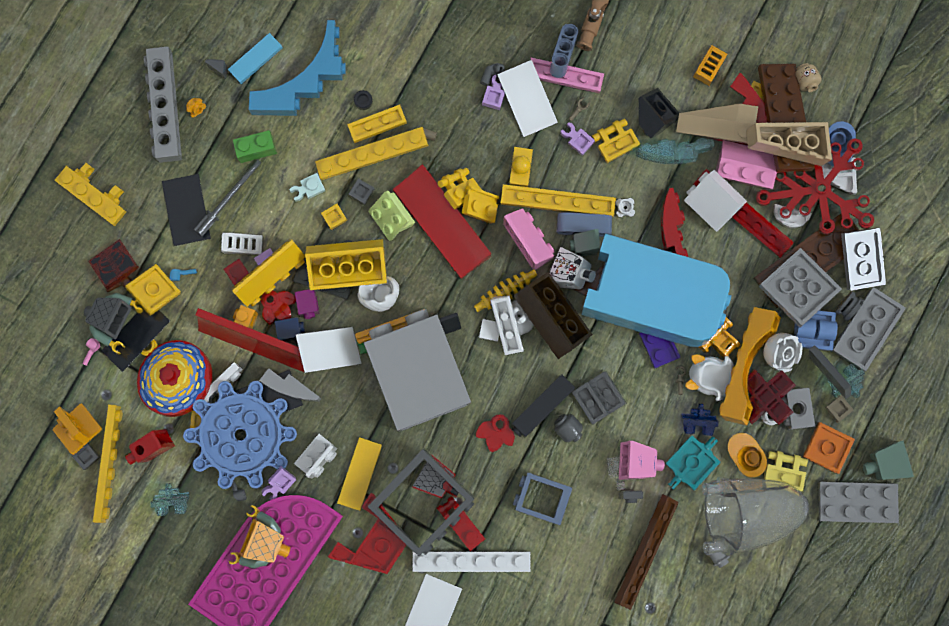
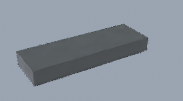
[809,345,851,399]

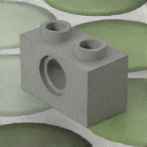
[782,388,815,430]

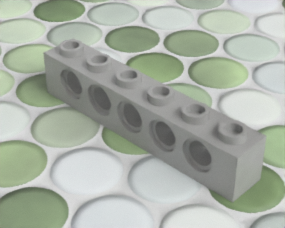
[144,47,182,163]

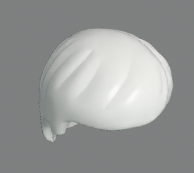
[358,276,399,312]

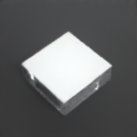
[479,319,499,342]

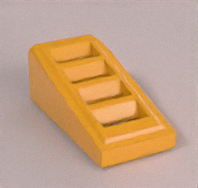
[693,45,728,86]

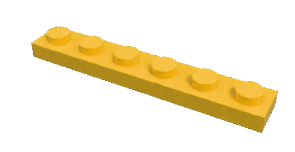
[315,127,429,180]
[501,184,616,218]
[93,405,123,523]

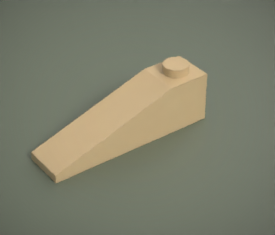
[676,104,758,144]

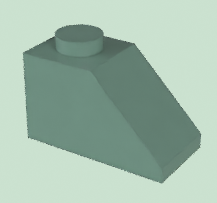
[570,229,600,256]

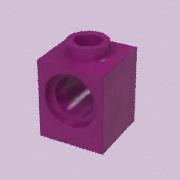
[295,289,320,319]

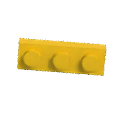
[347,105,407,143]

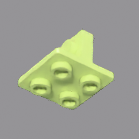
[368,191,415,241]

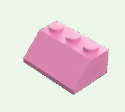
[715,140,777,190]
[503,208,554,270]

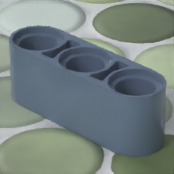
[550,24,578,78]
[557,213,612,237]

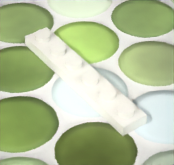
[413,552,531,572]

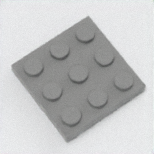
[759,248,842,328]

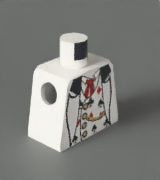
[550,247,596,289]

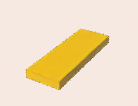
[337,437,382,511]

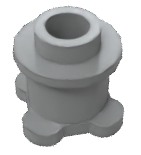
[705,543,730,568]

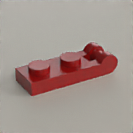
[437,496,485,551]

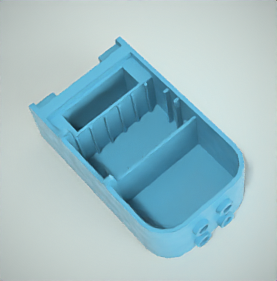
[582,233,731,347]

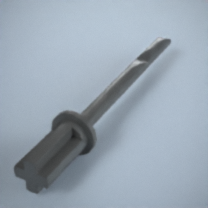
[194,159,262,236]

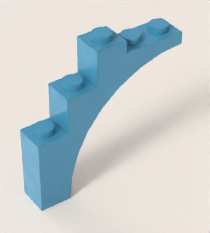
[249,20,346,116]

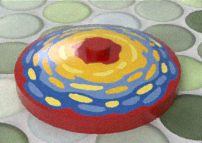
[137,340,212,417]

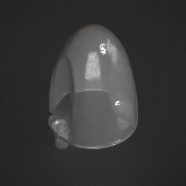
[702,477,810,556]

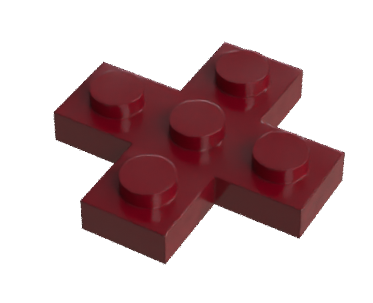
[747,370,796,425]

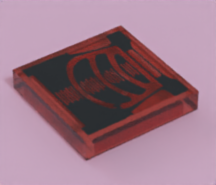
[88,239,139,290]

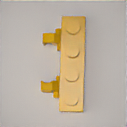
[54,163,126,226]

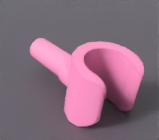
[82,338,100,366]

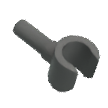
[231,480,247,501]

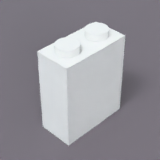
[684,170,747,232]

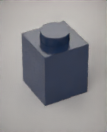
[275,317,305,342]

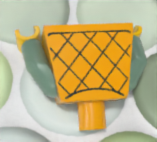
[229,505,290,569]

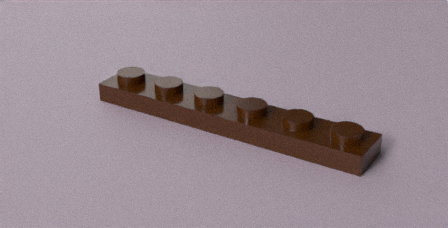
[614,494,679,610]

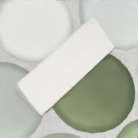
[490,296,524,355]

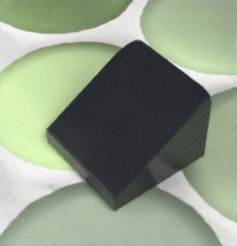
[439,313,461,334]

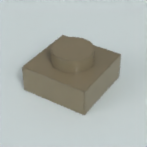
[825,395,854,423]

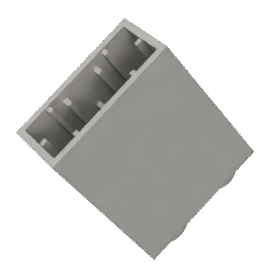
[364,309,471,432]

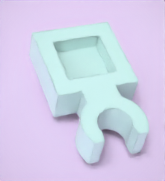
[289,173,326,202]

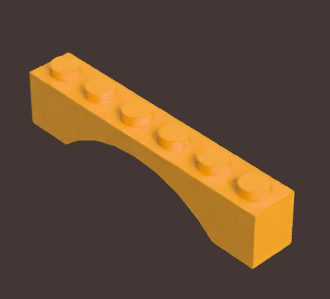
[719,307,781,426]

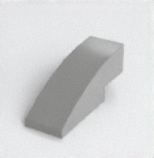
[259,369,321,402]

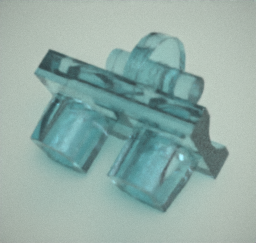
[828,364,865,398]
[150,483,190,516]

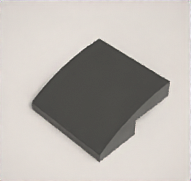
[572,371,627,425]

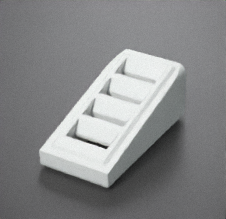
[221,233,263,255]

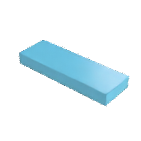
[228,33,283,84]

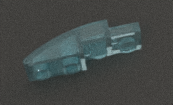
[636,138,715,164]

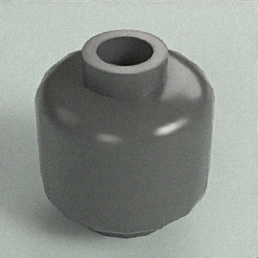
[554,414,583,443]

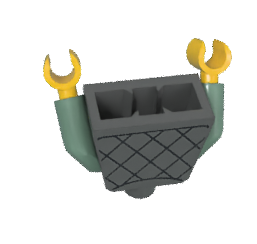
[84,293,143,354]

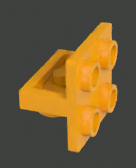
[52,403,102,455]

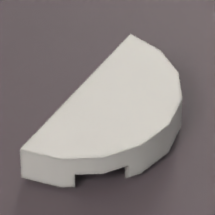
[773,204,812,228]

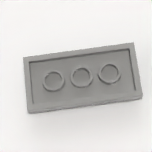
[832,287,906,372]
[818,482,899,523]

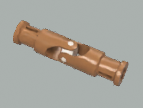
[576,0,609,51]

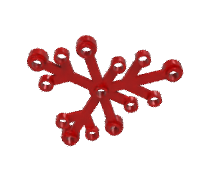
[756,138,874,235]

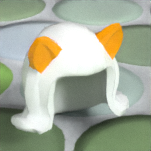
[685,354,734,401]

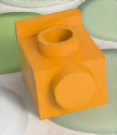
[233,305,259,329]

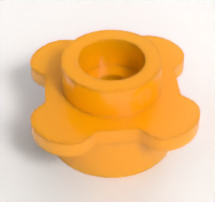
[186,98,206,117]

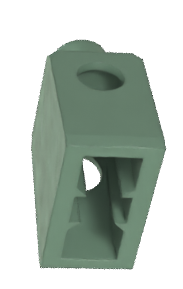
[862,441,914,480]

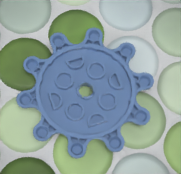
[183,381,297,489]

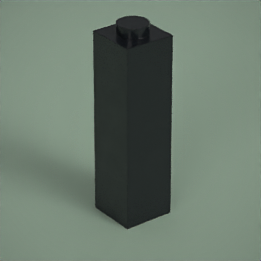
[512,374,575,438]

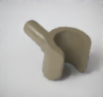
[568,97,590,121]

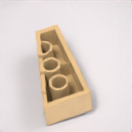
[746,122,832,166]

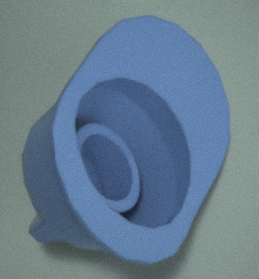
[828,121,856,166]

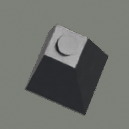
[638,88,679,139]

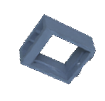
[513,473,572,525]

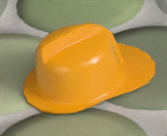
[728,433,767,477]

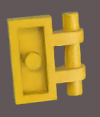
[592,118,640,163]
[438,168,482,210]

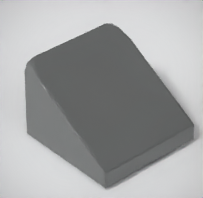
[205,59,228,79]

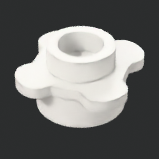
[615,198,635,217]

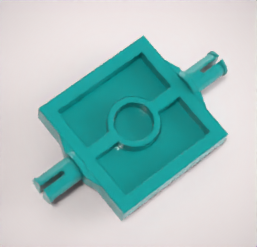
[665,435,720,491]

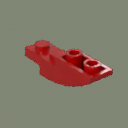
[661,188,688,257]

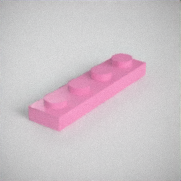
[531,58,604,94]

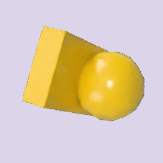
[509,147,533,187]

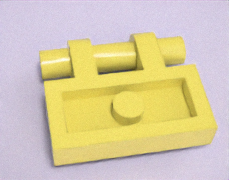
[763,451,808,492]

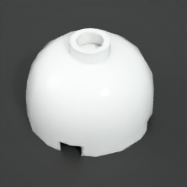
[763,333,802,372]

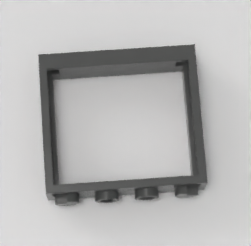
[368,448,475,556]

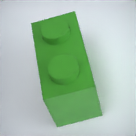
[233,130,277,163]

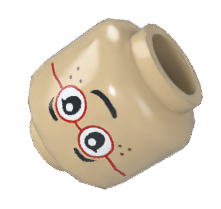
[795,63,822,92]

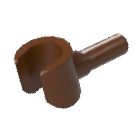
[106,276,132,292]

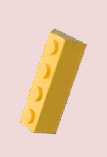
[231,239,305,307]
[305,239,387,290]

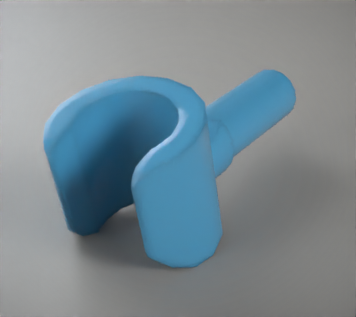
[169,269,197,281]

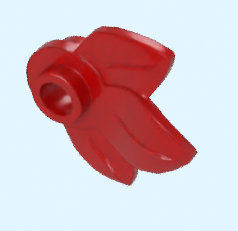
[261,290,296,324]
[476,414,515,452]

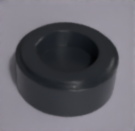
[354,90,373,110]

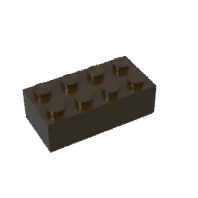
[514,272,593,359]

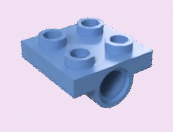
[794,311,838,351]

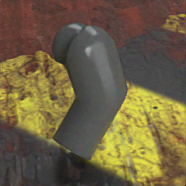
[480,63,505,86]

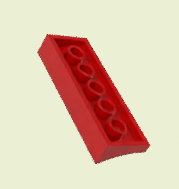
[393,164,491,279]
[195,308,304,372]

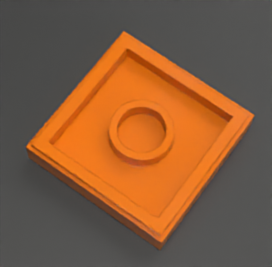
[802,422,855,474]

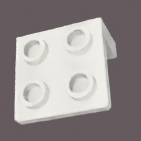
[294,434,338,479]

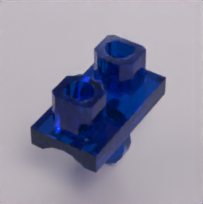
[681,403,719,436]

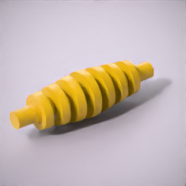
[474,269,538,312]

